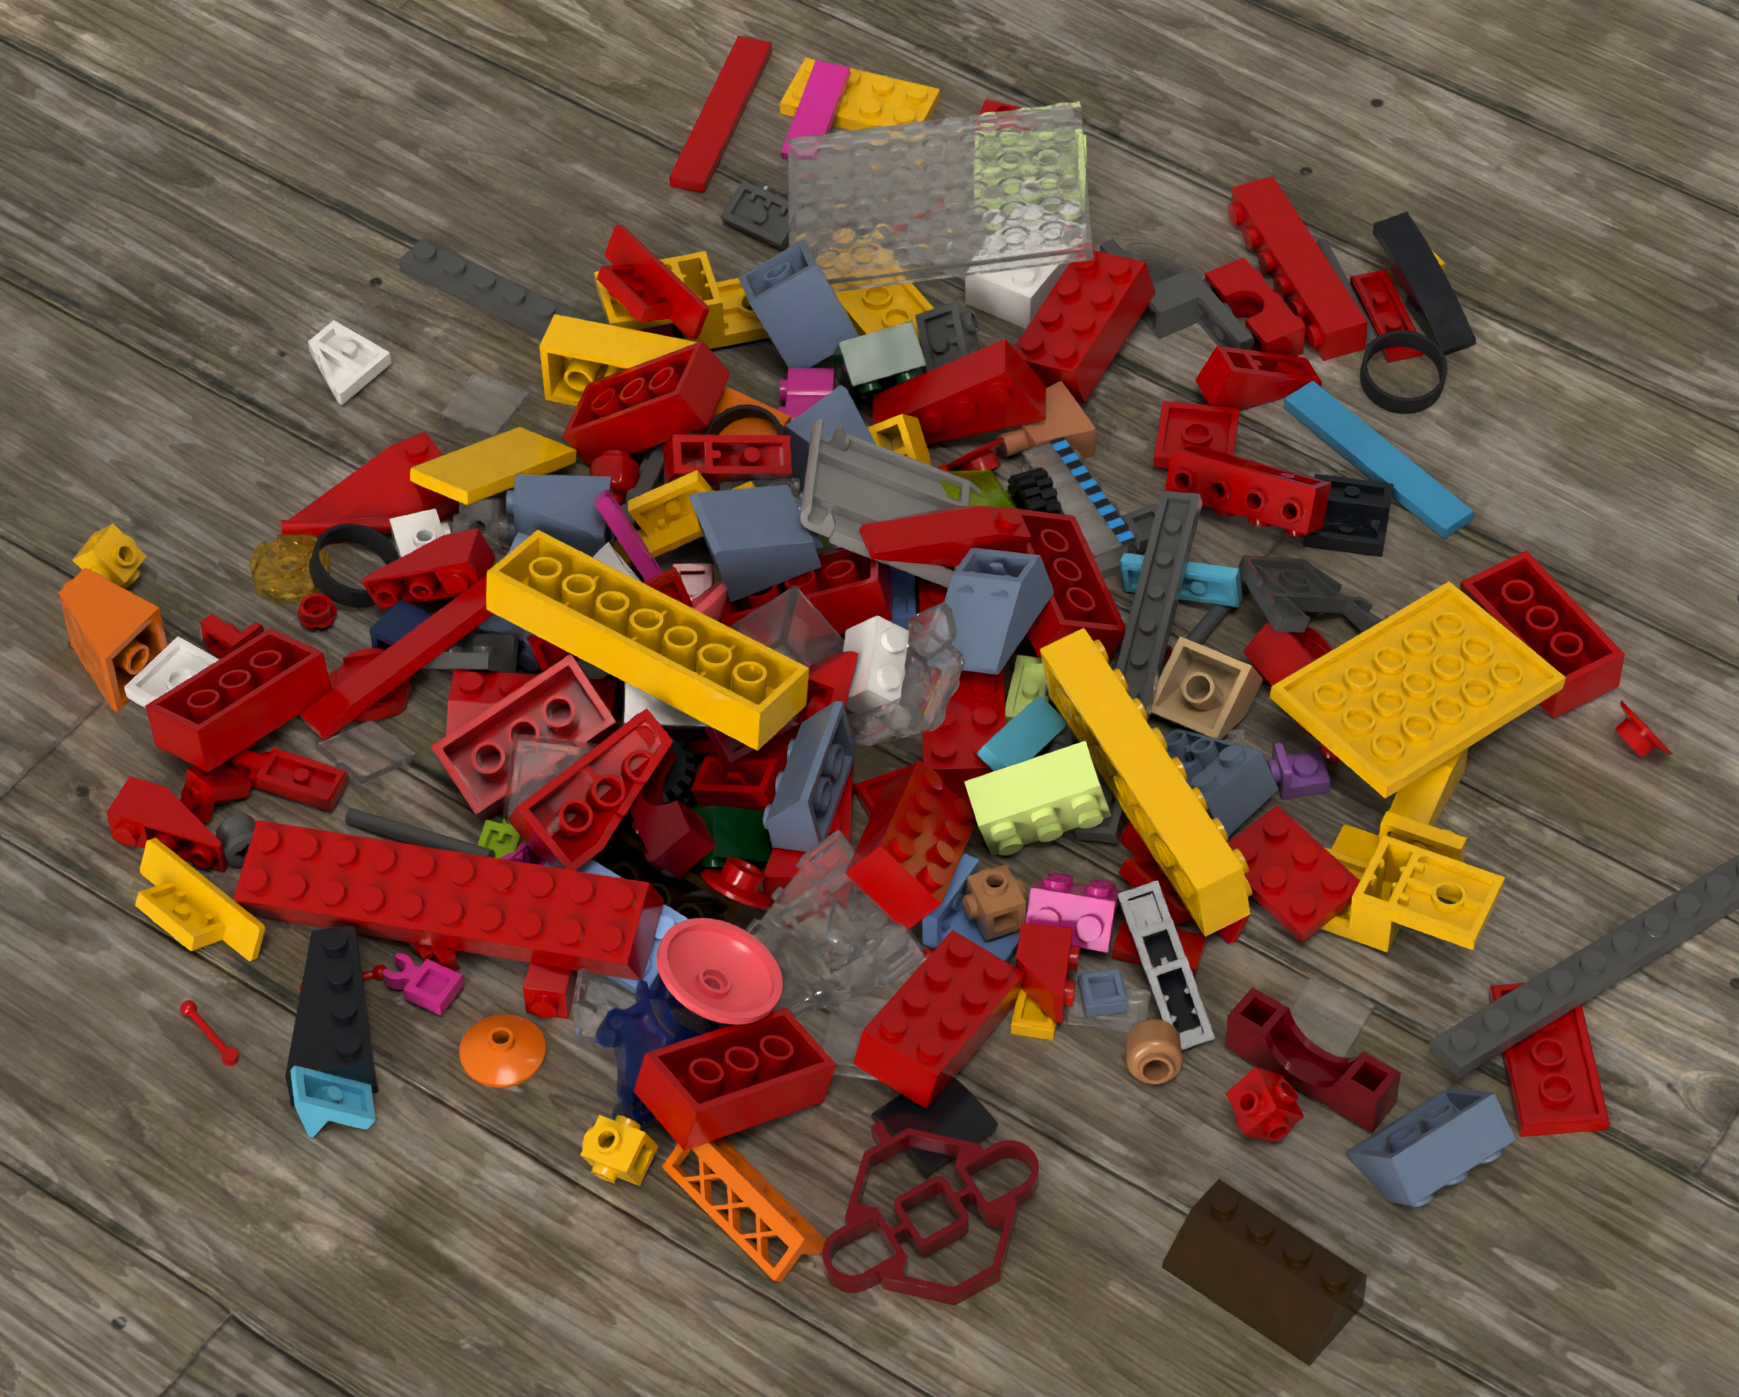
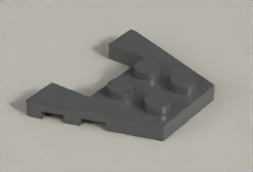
[1238,555,1389,633]

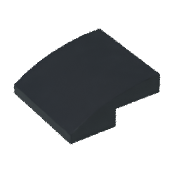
[1303,474,1393,557]
[871,1077,998,1176]

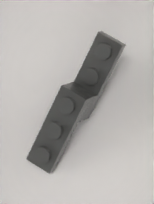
[1100,239,1255,350]

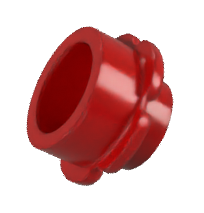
[297,593,337,630]

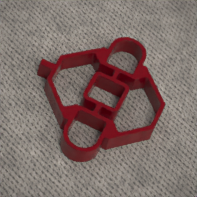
[822,1121,1039,1306]

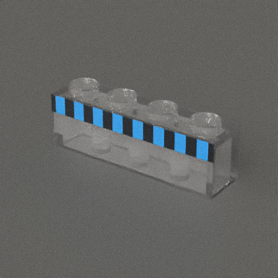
[1021,437,1140,579]

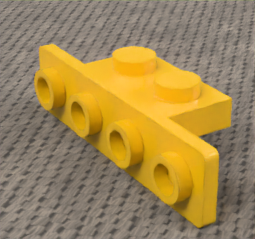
[614,470,756,568]
[1331,811,1467,903]
[135,838,265,961]

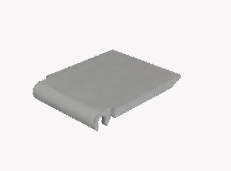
[800,418,988,588]

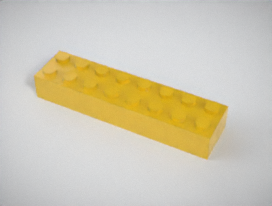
[486,530,809,751]
[1040,628,1252,937]

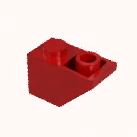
[1016,923,1080,1023]

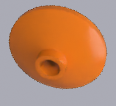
[459,1014,546,1088]

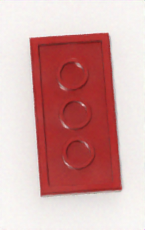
[1488,983,1609,1137]

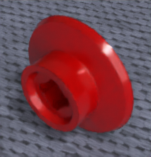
[947,438,1005,482]
[1615,700,1673,759]
[701,857,770,909]

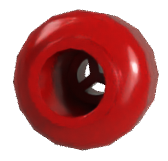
[589,450,640,506]

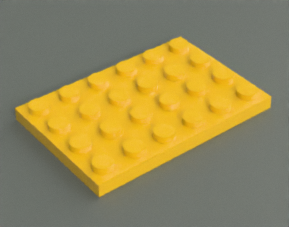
[1269,581,1566,799]

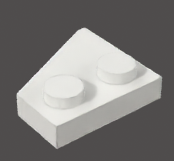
[308,320,392,405]

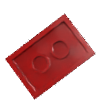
[1227,805,1360,943]

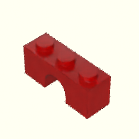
[1205,257,1306,356]

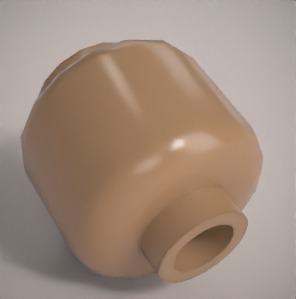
[1124,1019,1183,1084]

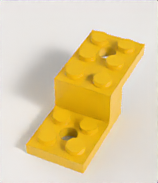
[594,251,770,349]
[1320,835,1505,953]

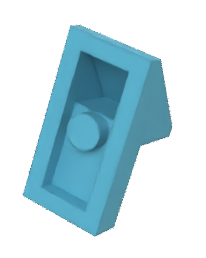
[290,1065,376,1138]

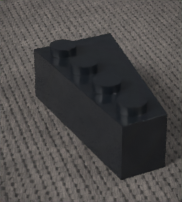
[285,924,379,1107]

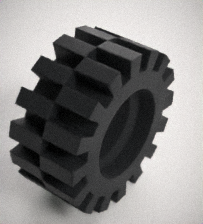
[1008,467,1062,514]

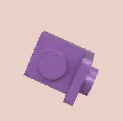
[1266,743,1331,800]

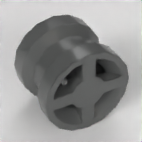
[216,814,256,867]

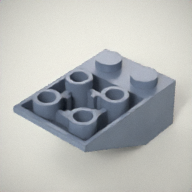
[927,547,1054,675]
[1164,728,1279,837]

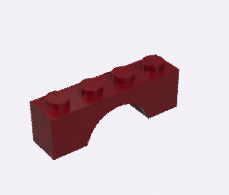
[623,713,716,878]
[1225,987,1401,1133]

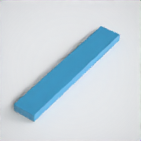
[1284,381,1474,539]

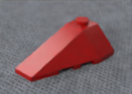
[290,431,466,549]
[507,708,673,871]

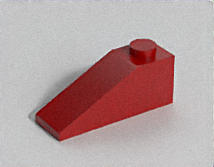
[1195,346,1322,410]
[663,434,792,485]

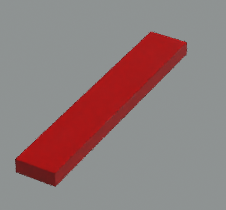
[669,36,772,193]
[300,575,494,740]

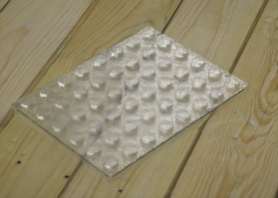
[788,101,1094,292]

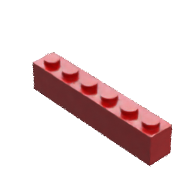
[1228,176,1368,361]

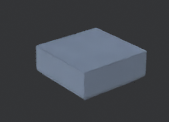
[1077,968,1129,1017]

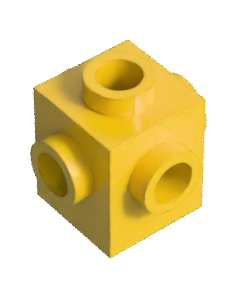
[72,523,147,589]
[580,1115,659,1186]

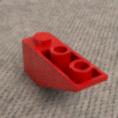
[361,529,496,610]
[106,776,227,873]

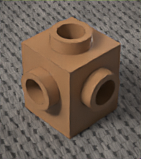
[962,864,1027,941]

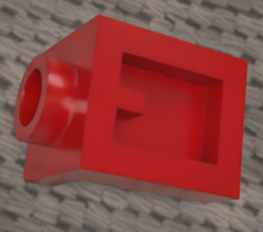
[200,613,264,659]
[180,763,252,823]

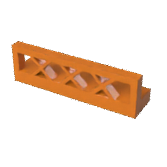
[662,1137,827,1282]

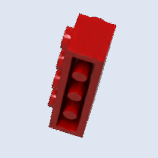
[1164,443,1331,537]

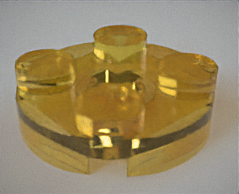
[249,534,331,603]

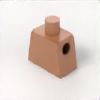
[997,381,1096,468]

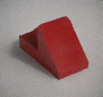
[806,651,859,718]

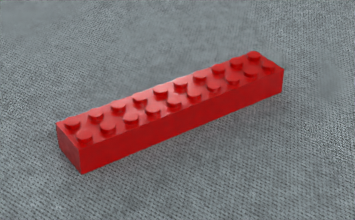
[233,820,665,981]

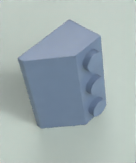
[763,701,856,854]
[1346,1087,1516,1208]

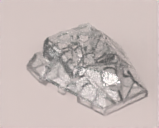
[845,602,965,746]
[745,829,927,1018]

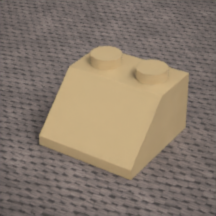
[1151,636,1263,740]

